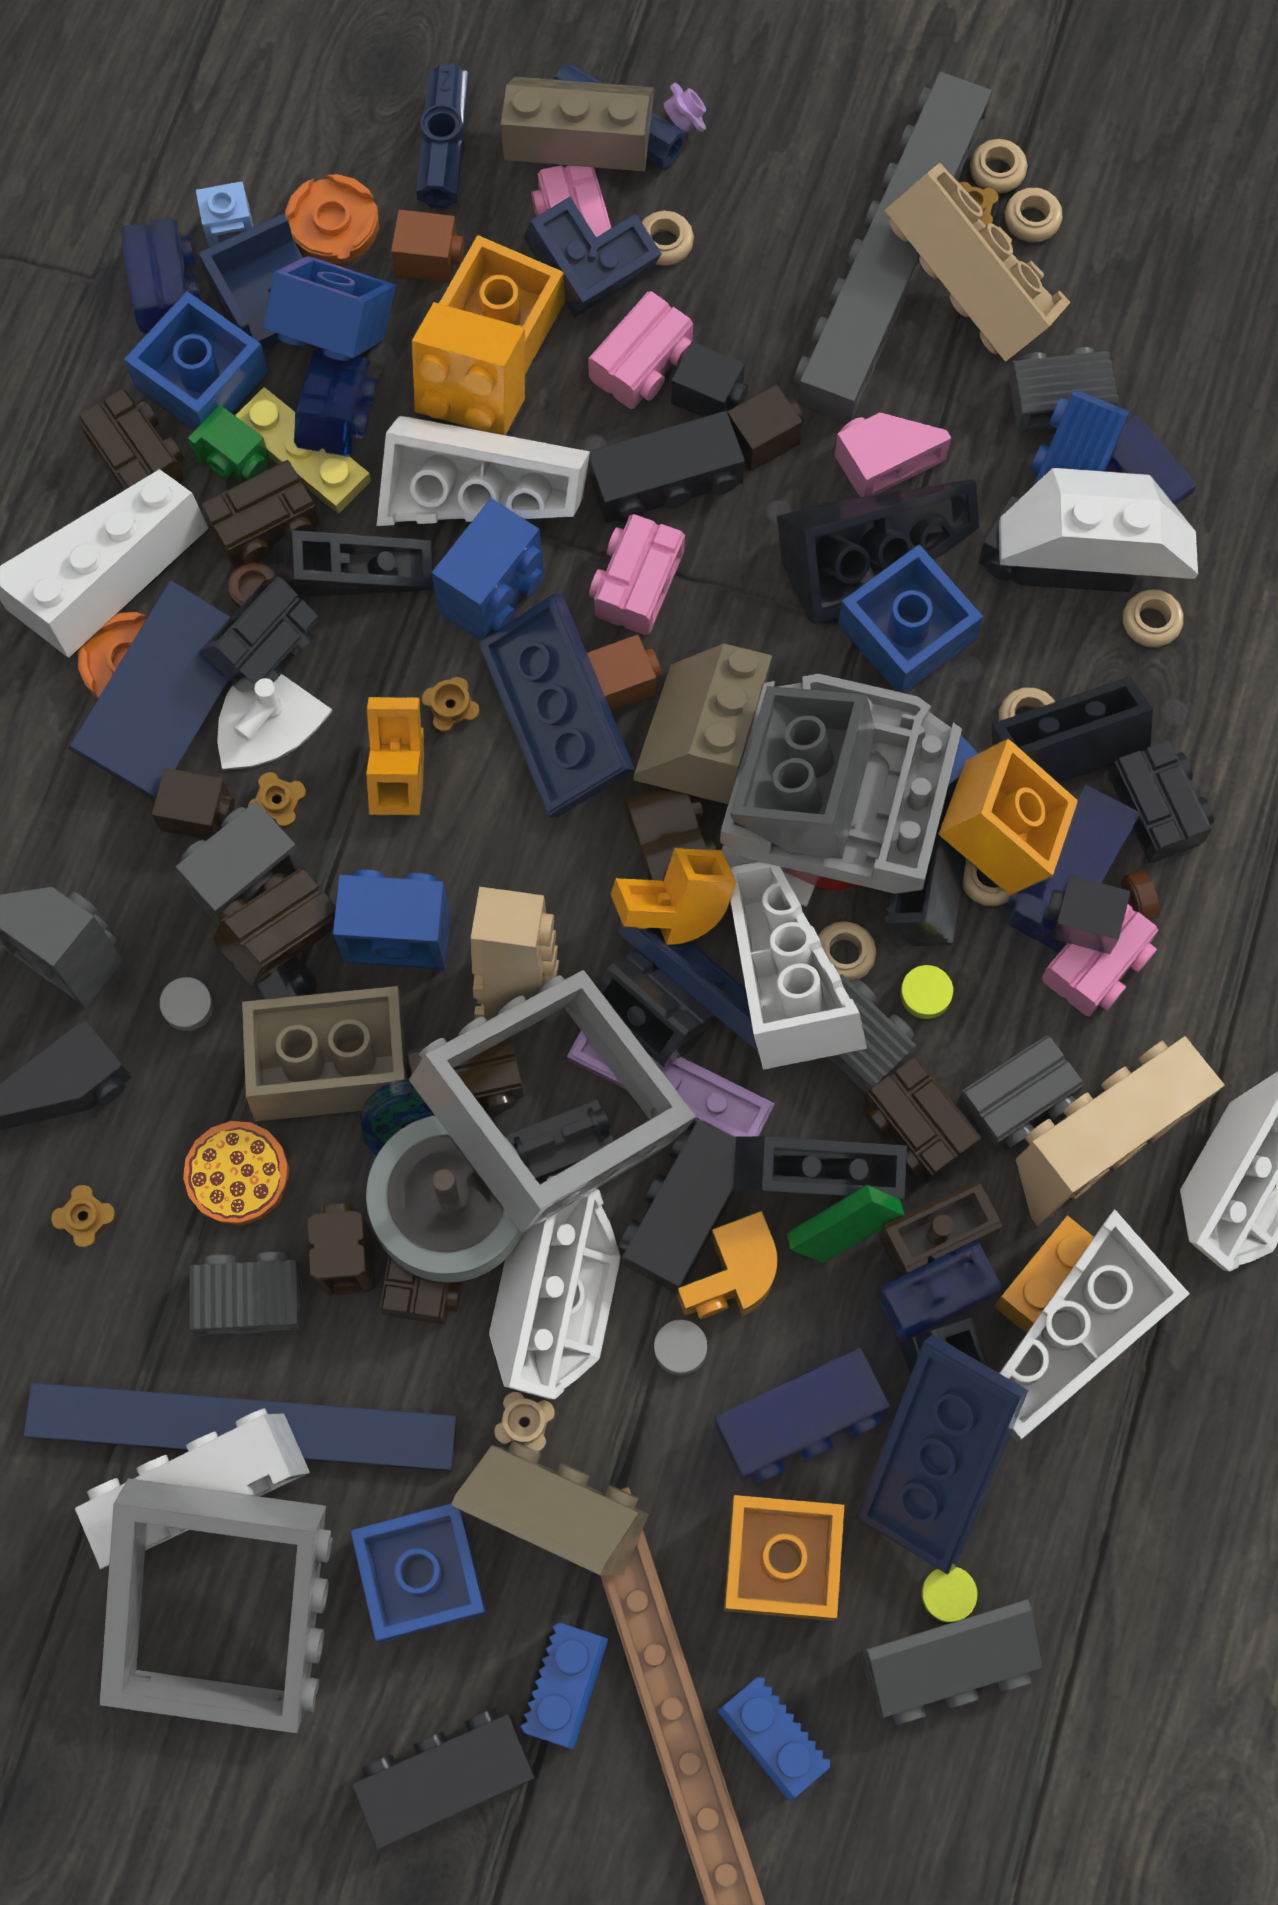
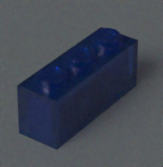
[1007,784,1140,953]
[714,1347,889,1484]

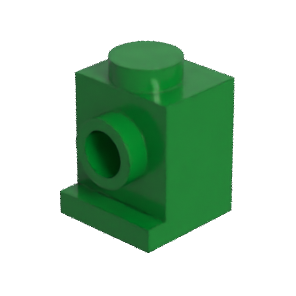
[187,404,270,483]

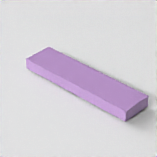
[567,1030,775,1138]

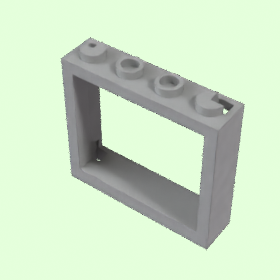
[409,970,696,1233]
[100,1478,333,1733]

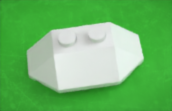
[999,468,1198,579]
[1180,1071,1278,1271]
[489,1176,621,1399]

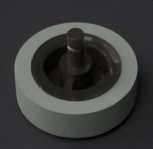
[366,1116,523,1282]

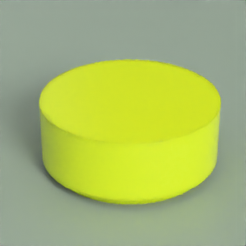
[900,965,953,1019]
[921,1567,977,1623]

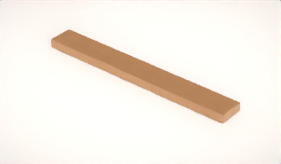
[600,1487,765,1905]

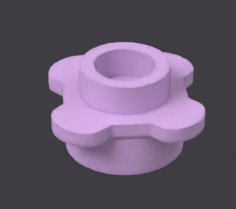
[664,83,706,133]

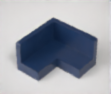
[524,197,662,318]
[199,214,303,350]

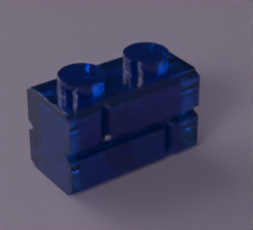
[120,218,202,334]
[294,348,378,457]
[876,1240,1002,1342]

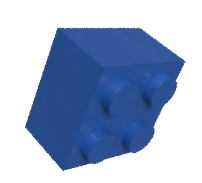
[263,256,396,361]
[124,291,269,431]
[431,498,545,641]
[838,545,983,693]
[333,870,451,970]
[350,1504,488,1643]

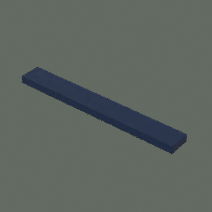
[24,1383,457,1472]

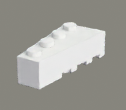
[0,469,208,658]
[730,861,867,1070]
[999,1209,1189,1442]
[75,1408,310,1569]

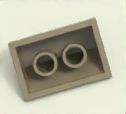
[501,77,655,171]
[633,644,772,804]
[242,986,410,1122]
[451,1441,649,1575]

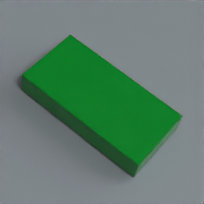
[787,1185,904,1263]

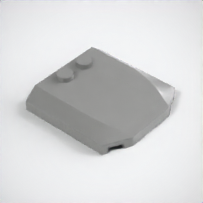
[720,674,962,894]

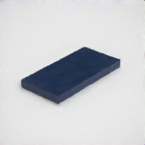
[68,580,230,801]
[478,593,635,818]
[856,1335,1029,1575]

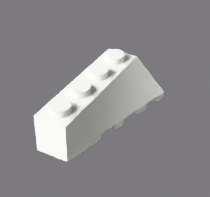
[377,416,590,526]

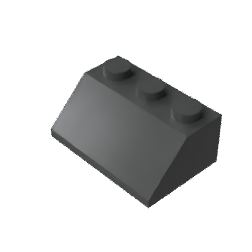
[730,686,876,859]
[0,887,124,1008]
[859,1599,1042,1726]

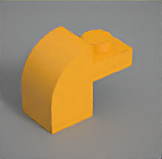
[366,697,424,815]
[611,848,736,945]
[677,1211,777,1319]

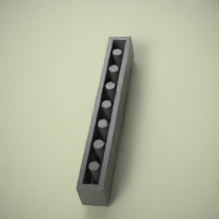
[794,71,992,423]

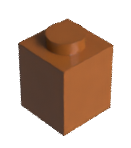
[391,210,465,283]
[587,634,662,712]

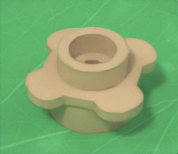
[495,1392,555,1452]

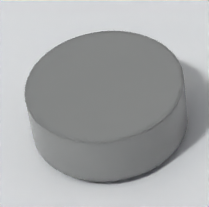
[160,977,214,1031]
[654,1320,707,1376]

